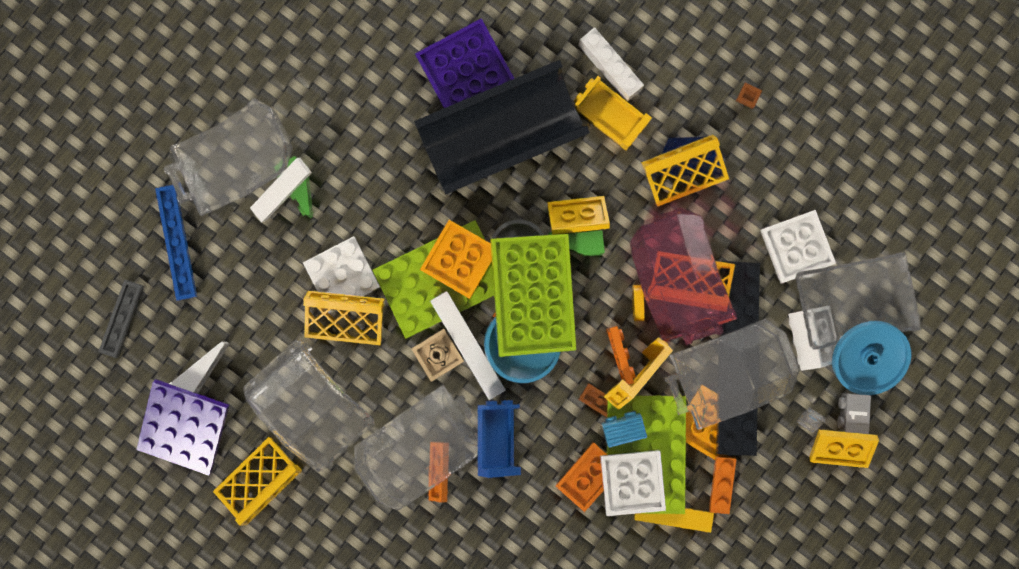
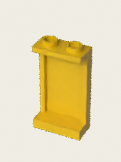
[573,76,652,151]
[604,338,673,410]

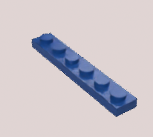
[155,185,197,301]

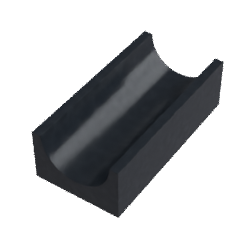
[414,60,590,195]

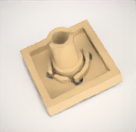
[411,329,464,382]

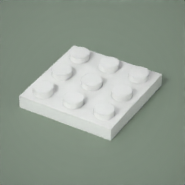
[760,210,836,284]
[303,236,380,314]
[600,450,666,516]

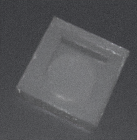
[797,407,826,433]

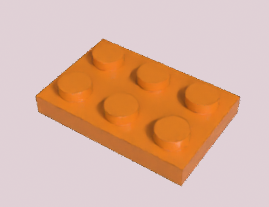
[606,326,636,385]
[555,442,607,512]

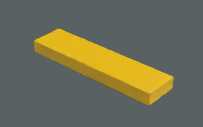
[634,508,714,533]

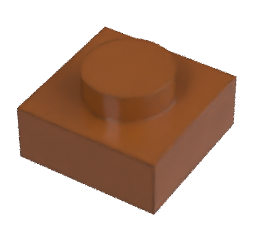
[736,82,762,109]

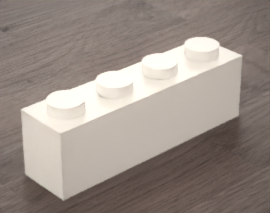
[579,27,644,102]

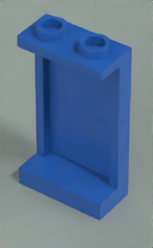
[478,400,521,478]

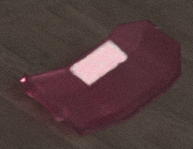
[630,208,737,345]

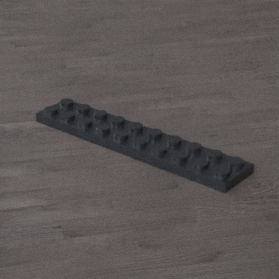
[716,261,760,456]

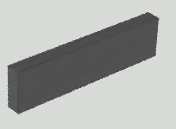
[98,280,145,358]

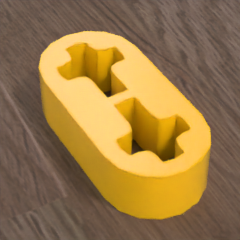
[632,285,644,321]

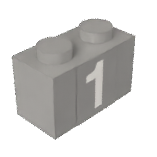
[837,393,871,434]

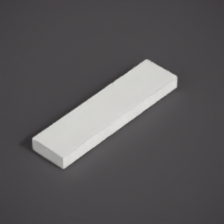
[250,158,312,223]

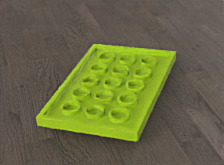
[373,220,494,339]
[490,234,576,357]
[607,395,686,514]

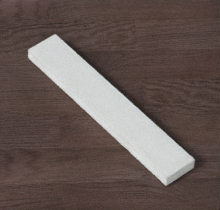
[430,291,506,400]

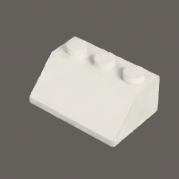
[788,306,836,371]

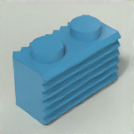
[601,411,647,448]

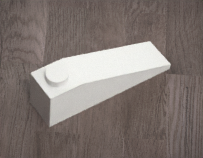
[169,341,230,394]

